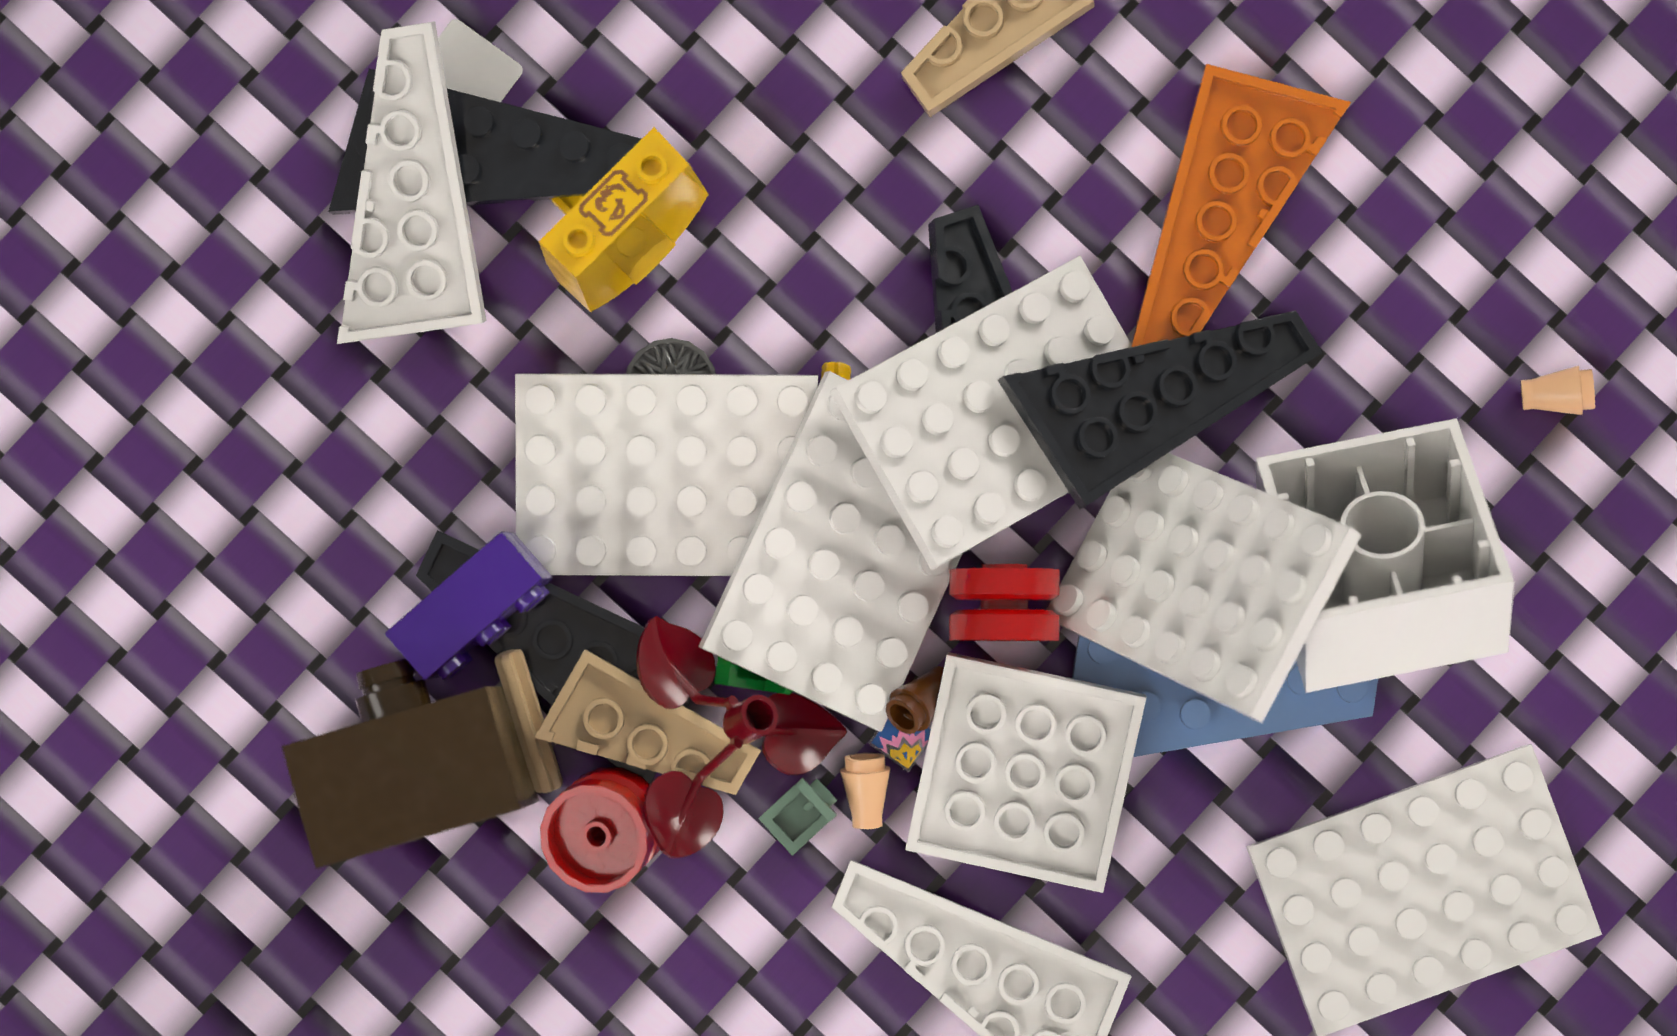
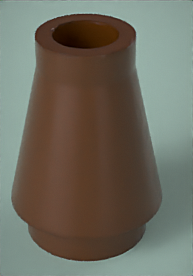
[886,666,944,734]

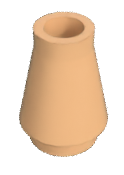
[1521,365,1595,415]
[840,753,890,829]

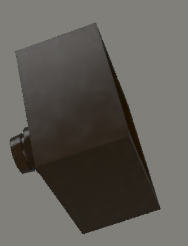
[281,659,539,869]

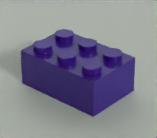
[384,531,553,681]

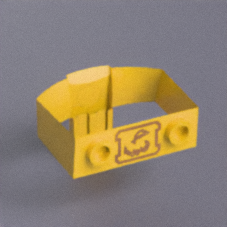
[538,127,709,312]

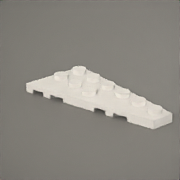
[337,21,487,344]
[831,860,1132,1036]

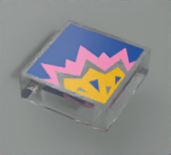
[868,719,931,772]

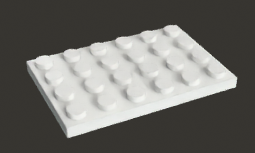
[830,256,1132,570]
[698,371,962,732]
[515,373,818,576]
[1047,453,1362,723]
[1246,744,1602,1036]

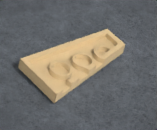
[901,0,1095,117]
[534,649,761,795]

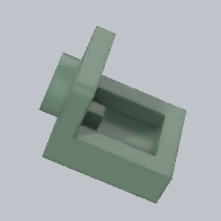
[758,777,837,856]

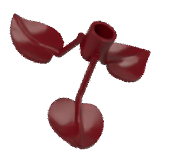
[636,616,847,858]

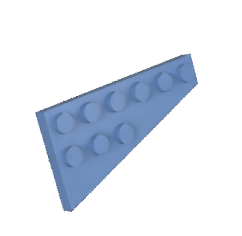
[1072,635,1378,757]

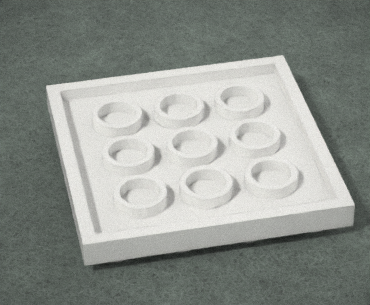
[905,652,1146,893]

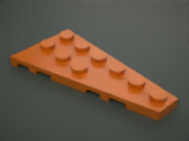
[1131,64,1351,347]

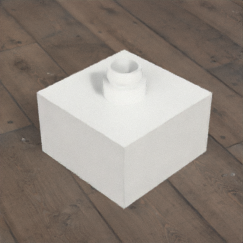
[1256,418,1514,693]

